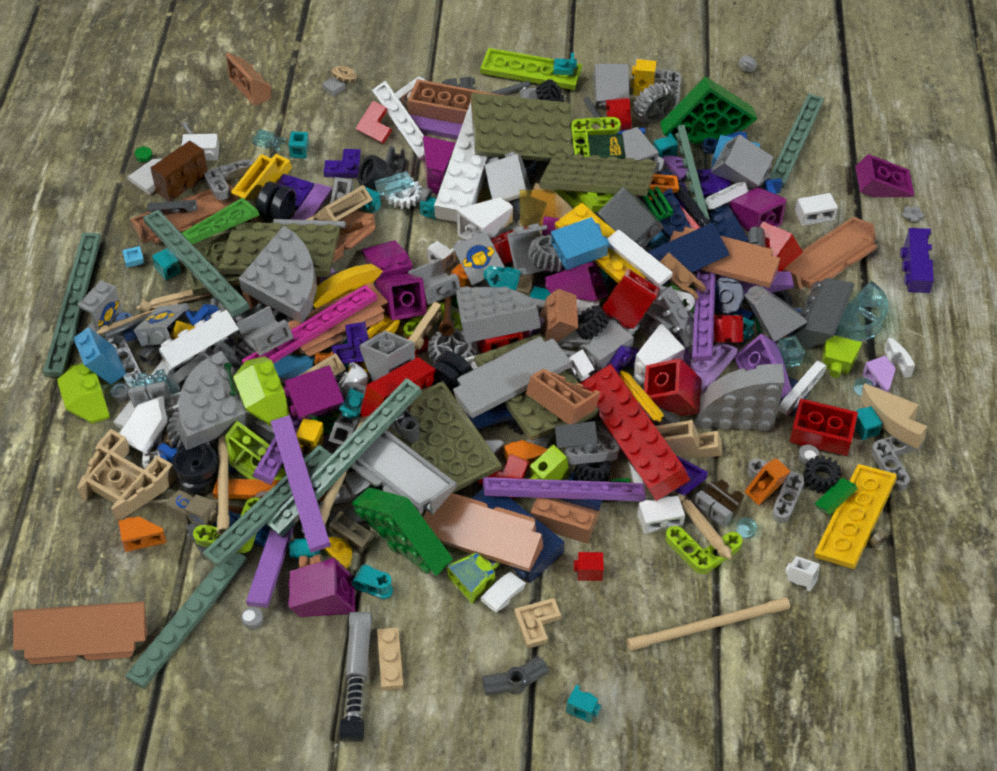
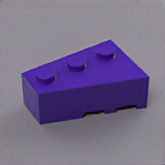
[900,228,934,293]

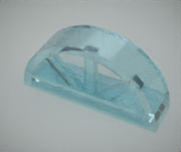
[834,281,889,341]

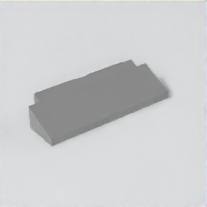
[453,337,572,418]
[348,430,457,515]

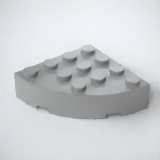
[239,226,317,324]
[456,286,541,343]
[178,351,258,450]
[695,364,784,431]

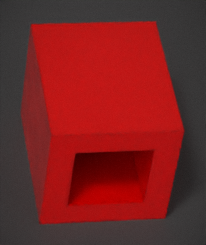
[573,552,604,581]

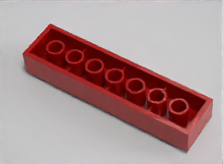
[580,364,690,501]

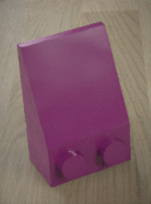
[855,154,914,197]
[361,240,413,278]

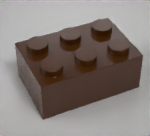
[150,140,208,201]

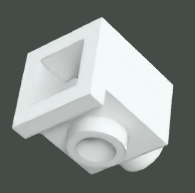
[427,241,456,270]
[568,349,594,382]
[785,556,820,591]

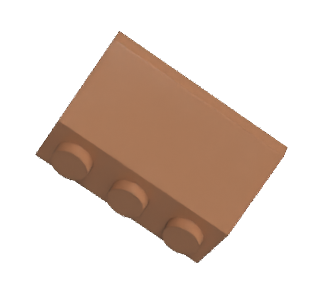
[225,53,272,106]
[530,498,601,544]

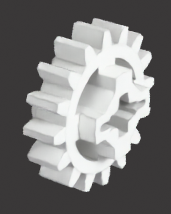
[385,177,422,209]

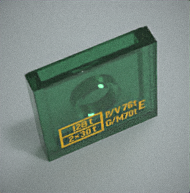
[588,134,626,159]

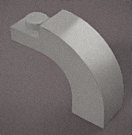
[328,381,366,445]

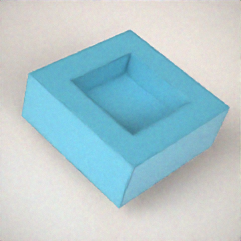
[122,246,145,268]

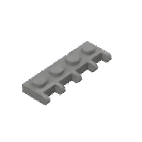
[655,286,695,363]

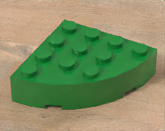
[660,76,758,144]
[351,487,453,576]

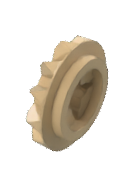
[331,66,357,83]

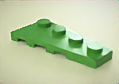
[182,198,259,244]

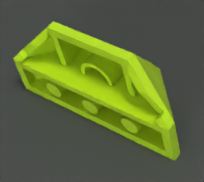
[233,356,289,426]
[57,362,110,424]
[225,421,287,480]

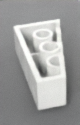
[159,310,239,372]

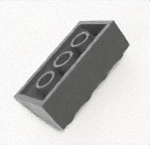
[792,278,854,349]

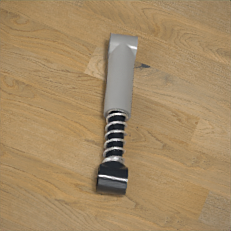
[340,612,372,742]

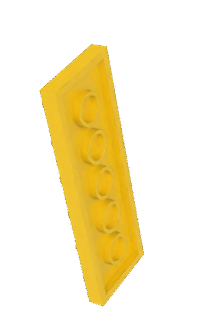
[555,203,648,283]
[815,464,897,570]

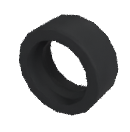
[357,155,387,190]

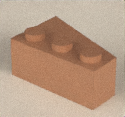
[526,369,600,424]

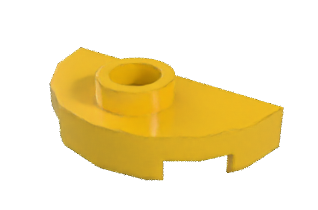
[323,537,353,569]

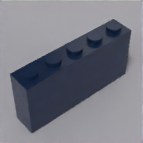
[471,489,565,583]

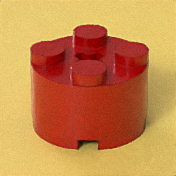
[606,98,632,131]
[713,315,743,342]

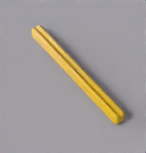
[619,370,664,422]

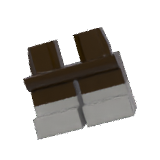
[694,479,744,528]

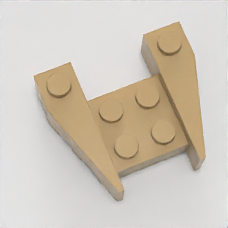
[77,429,176,521]

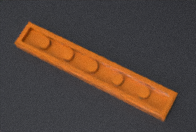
[213,479,328,501]

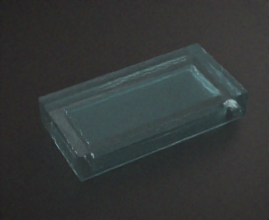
[375,171,414,197]

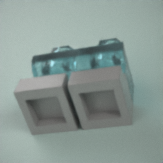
[128,369,171,408]

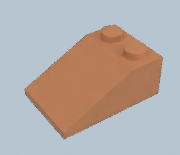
[540,289,578,343]

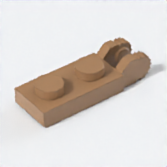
[660,252,706,300]

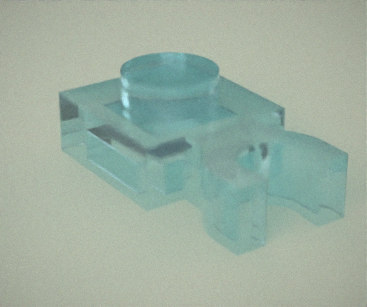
[252,129,285,151]

